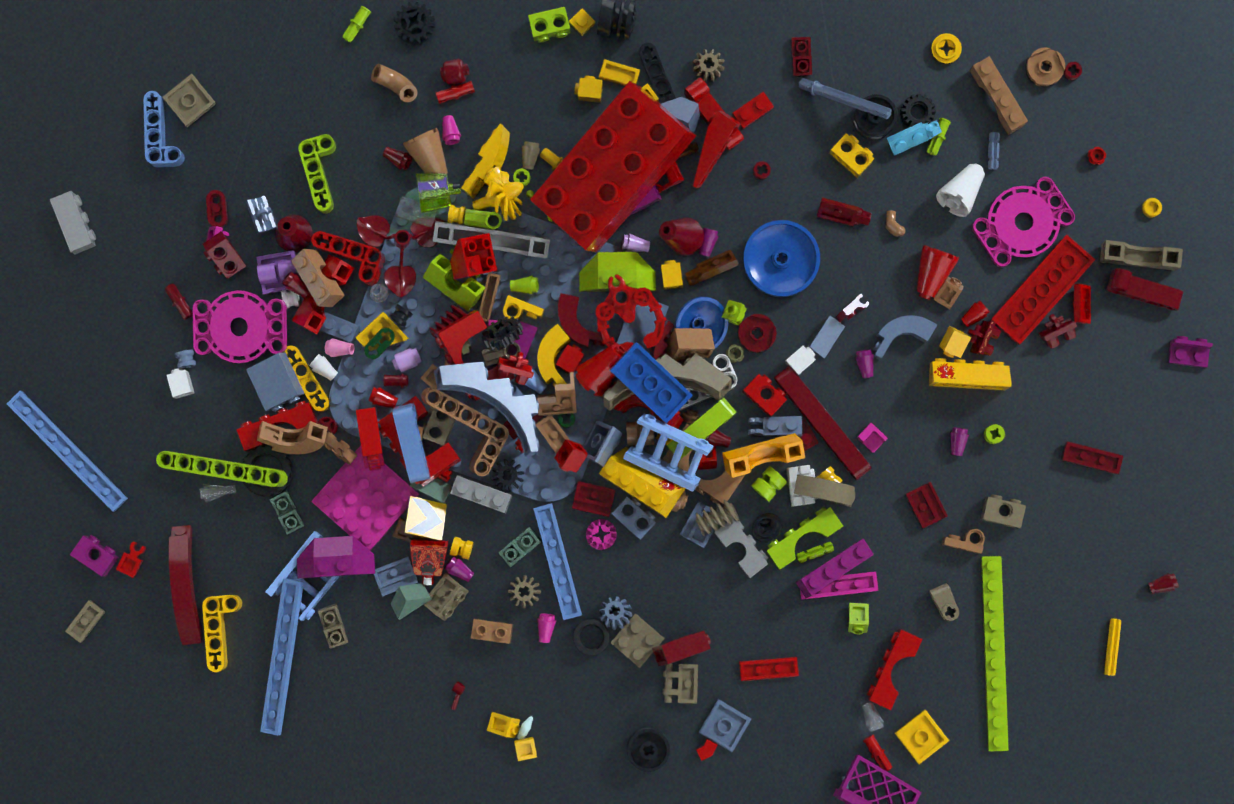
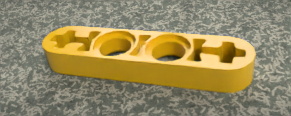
[285,346,330,412]

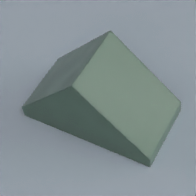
[391,583,432,620]

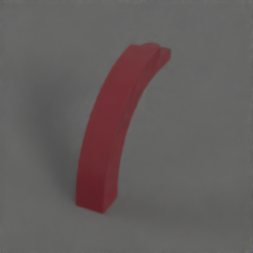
[169,525,202,645]

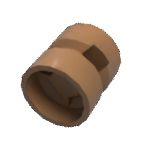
[626,421,654,447]

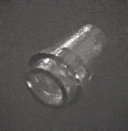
[370,284,389,302]
[862,702,884,732]

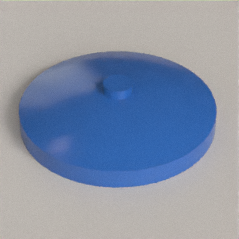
[743,220,820,297]

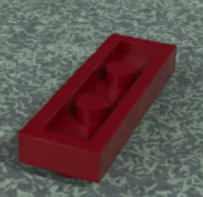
[1062,441,1123,475]

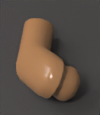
[886,211,905,237]

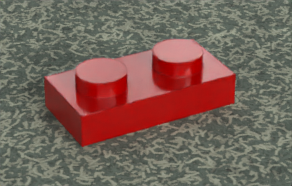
[732,91,774,129]

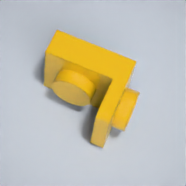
[487,712,520,738]

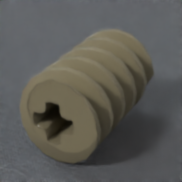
[696,500,739,536]

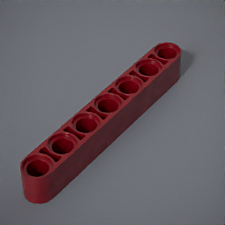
[774,365,872,480]

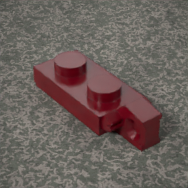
[817,197,872,226]

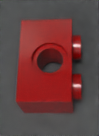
[742,374,787,417]

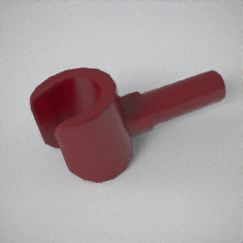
[451,682,465,710]

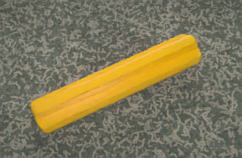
[1104,618,1121,676]

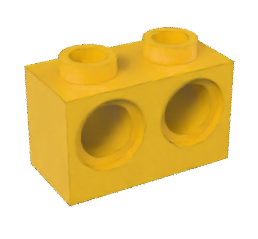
[830,133,874,178]

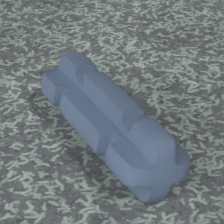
[988,132,1000,170]

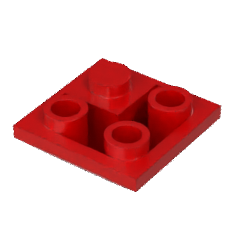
[450,233,497,279]

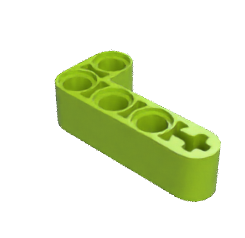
[298,134,336,214]
[667,398,737,460]

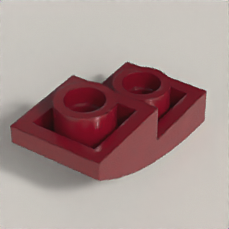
[791,37,812,76]
[650,321,675,360]

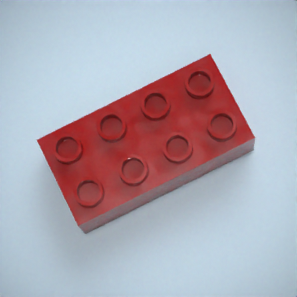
[530,81,696,253]

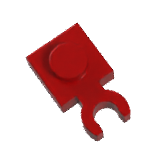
[116,541,146,578]

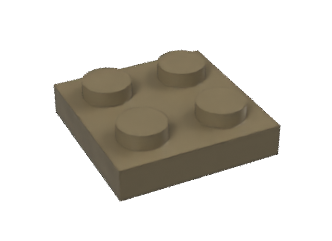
[162,74,216,127]
[610,613,665,668]

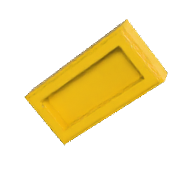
[599,59,640,86]

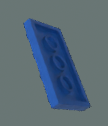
[609,342,693,424]

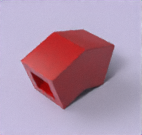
[696,739,718,761]

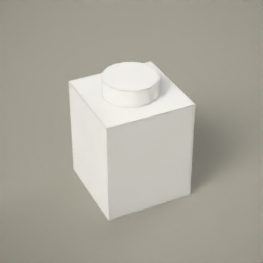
[785,346,816,375]
[166,368,194,399]

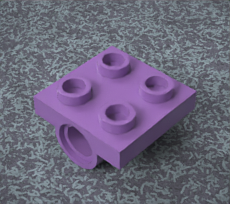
[256,250,299,295]

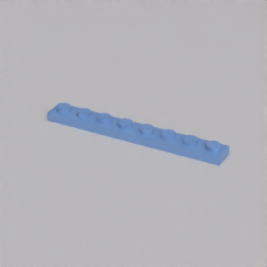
[7,390,128,512]
[260,579,304,736]

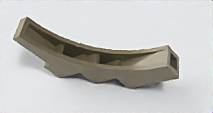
[603,353,732,410]

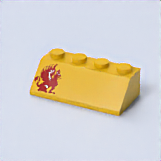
[929,358,1012,390]
[599,447,686,518]

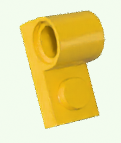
[503,295,545,319]

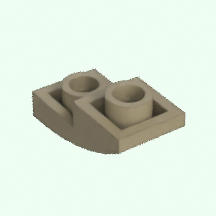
[318,604,348,649]

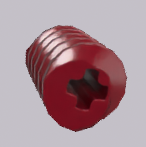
[429,305,466,338]

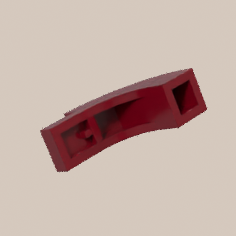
[558,293,610,348]

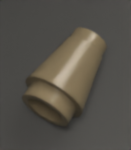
[522,141,540,170]

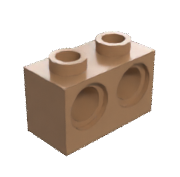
[471,619,513,644]

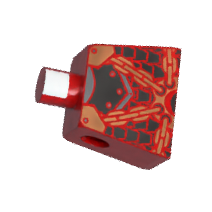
[410,539,448,585]

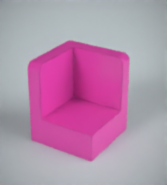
[856,423,888,453]

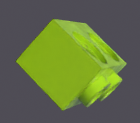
[528,7,571,43]

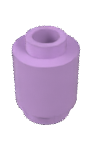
[392,348,422,373]

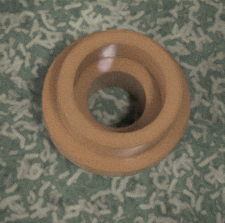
[682,409,701,424]

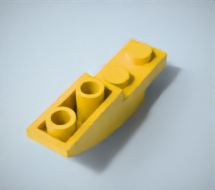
[461,124,510,199]

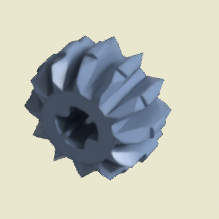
[599,596,632,630]

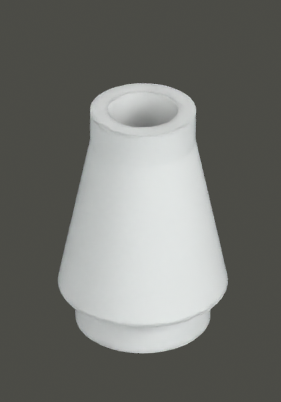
[309,354,338,381]

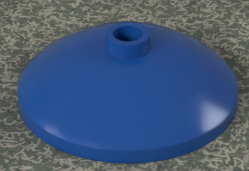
[675,296,728,348]

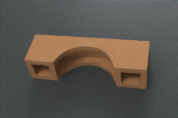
[970,56,1028,135]

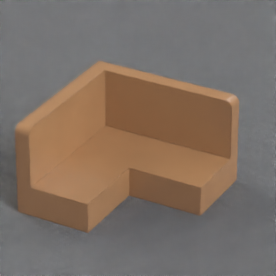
[665,328,715,366]
[537,372,577,416]

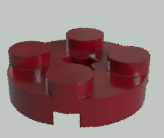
[738,314,777,353]

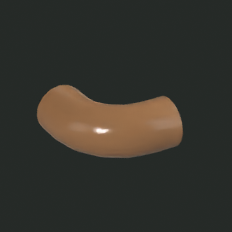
[371,64,418,102]

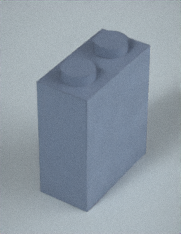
[246,352,305,412]

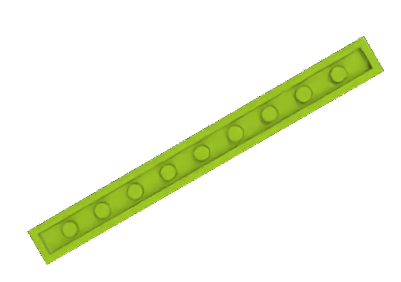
[981,556,1009,751]

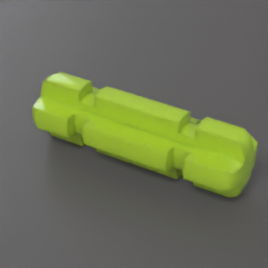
[796,542,834,563]

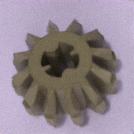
[693,49,725,81]
[508,575,541,608]

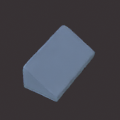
[809,316,845,359]

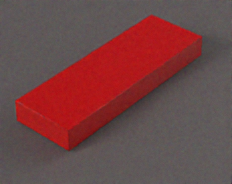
[739,657,799,681]

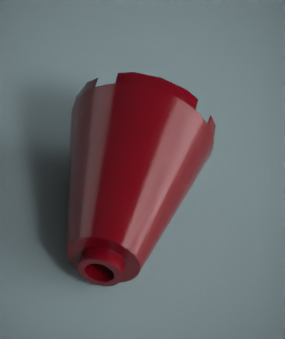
[275,215,313,252]
[659,217,704,256]

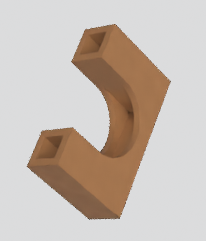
[662,424,746,505]

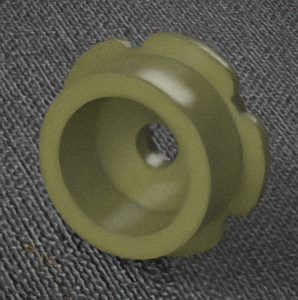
[726,344,744,363]

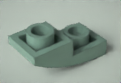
[269,490,304,534]
[499,527,542,568]

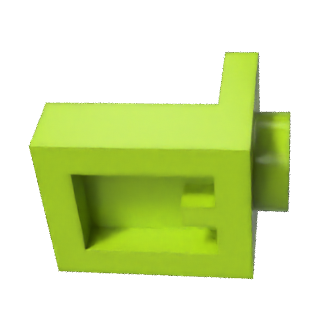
[722,300,747,326]
[848,603,869,635]

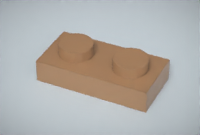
[535,415,570,454]

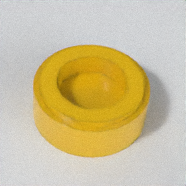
[1142,198,1162,218]

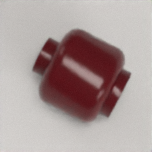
[440,59,470,85]

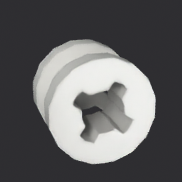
[281,290,300,309]

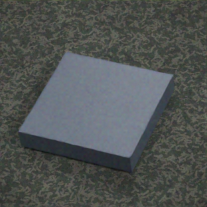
[699,699,751,752]

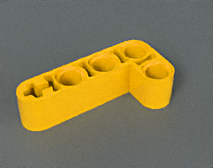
[202,595,242,672]

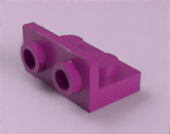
[1168,336,1213,368]

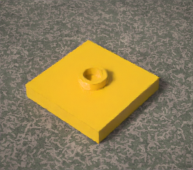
[895,709,949,764]

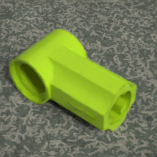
[464,209,502,230]

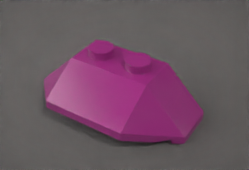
[297,536,375,579]

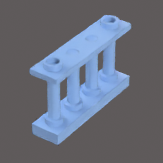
[623,413,714,492]
[265,531,339,621]

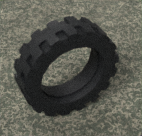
[240,445,293,497]

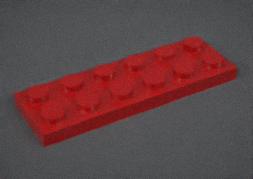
[991,234,1096,345]

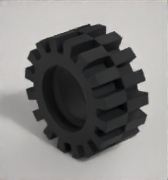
[900,94,936,128]

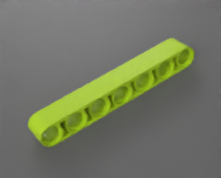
[156,451,288,487]

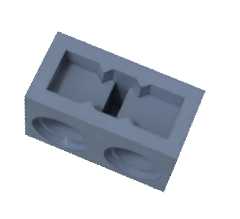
[612,497,656,540]

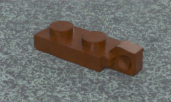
[685,250,739,286]

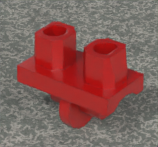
[497,352,534,385]

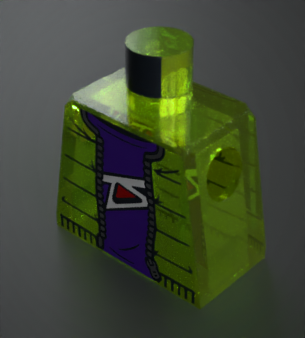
[416,173,461,213]

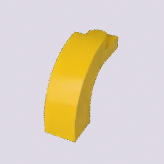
[537,324,571,387]

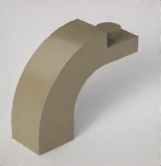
[794,474,855,507]

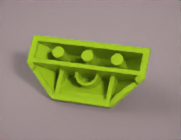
[579,252,656,292]

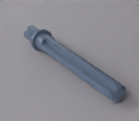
[798,78,892,119]

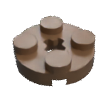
[1026,47,1065,86]
[324,432,357,464]

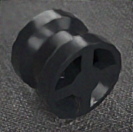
[389,304,413,327]

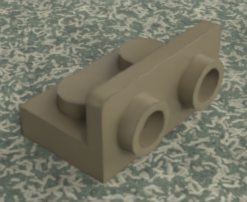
[423,573,468,621]

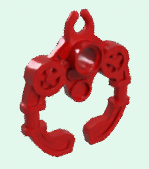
[595,274,667,352]

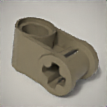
[929,583,959,621]

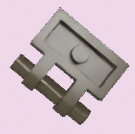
[662,663,698,704]

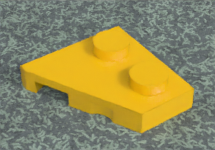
[355,312,409,351]

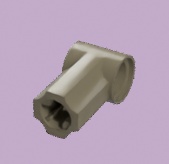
[481,341,520,366]

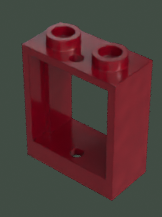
[652,631,711,666]

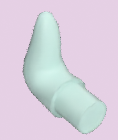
[517,716,533,740]

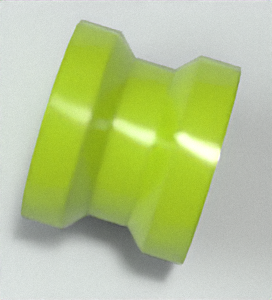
[983,424,1005,444]

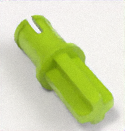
[342,6,371,43]
[927,118,951,156]

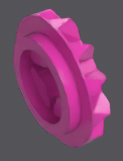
[586,519,617,550]

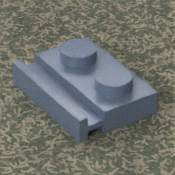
[679,501,714,548]
[374,556,419,597]

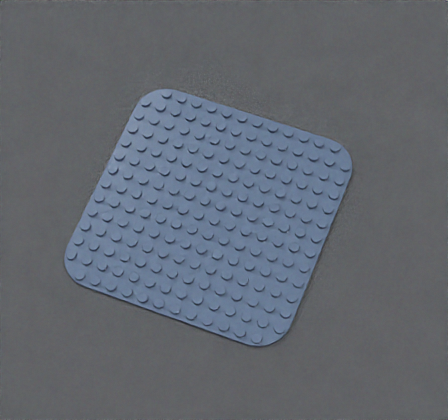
[329,187,627,502]

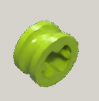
[513,168,531,186]

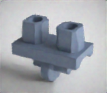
[246,196,276,234]

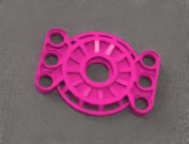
[972,177,1075,267]
[193,290,287,363]

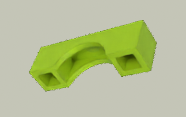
[766,507,843,570]

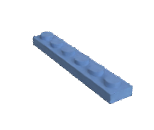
[533,503,582,620]

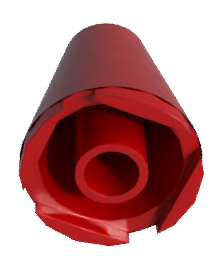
[916,245,959,300]
[575,344,626,396]

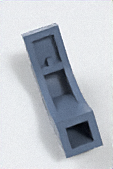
[873,315,937,360]

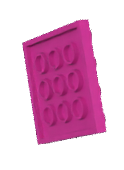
[311,446,420,551]

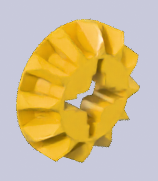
[931,33,962,64]

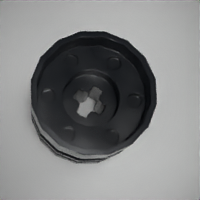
[597,0,637,40]

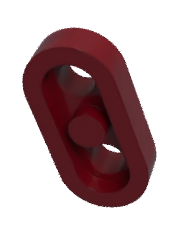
[206,190,228,228]

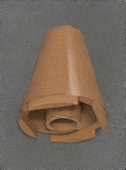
[403,127,448,180]

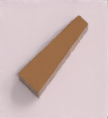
[479,272,501,322]

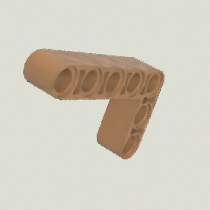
[421,388,509,476]

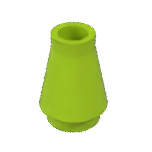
[510,276,539,295]

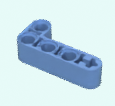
[143,91,185,167]
[393,403,430,483]

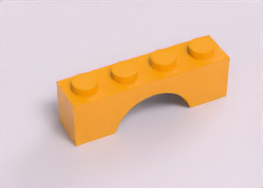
[722,433,805,478]

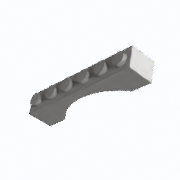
[433,221,550,258]

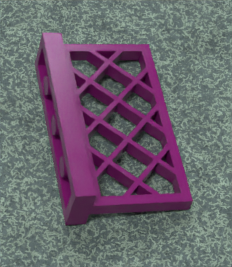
[833,754,922,804]

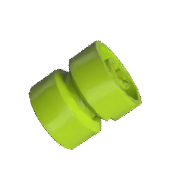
[751,466,787,502]

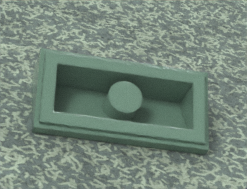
[409,478,453,504]

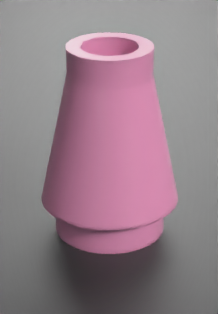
[325,338,355,357]

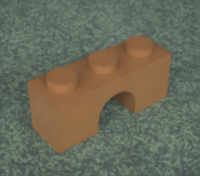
[291,249,345,307]

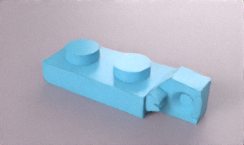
[887,120,942,156]

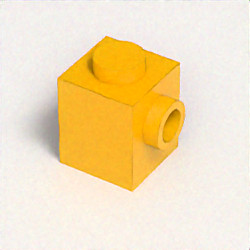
[575,76,603,103]
[661,260,683,290]
[939,326,971,358]

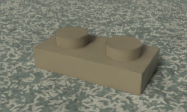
[65,600,105,643]

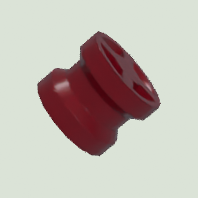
[317,417,338,435]

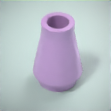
[621,233,650,252]

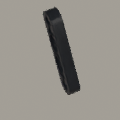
[639,43,676,104]

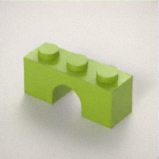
[423,254,486,311]

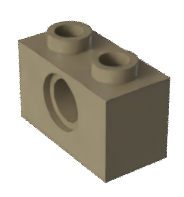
[980,494,1026,529]

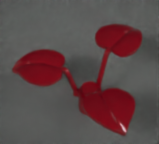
[357,215,445,297]

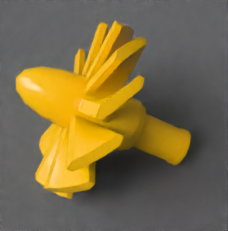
[472,167,524,221]

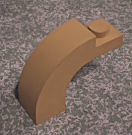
[256,421,328,454]

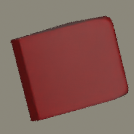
[698,446,717,470]

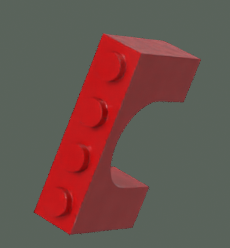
[435,310,515,401]
[378,396,461,487]
[356,407,385,471]

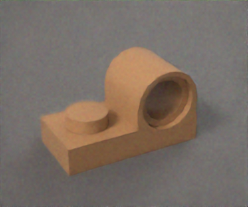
[942,529,985,554]

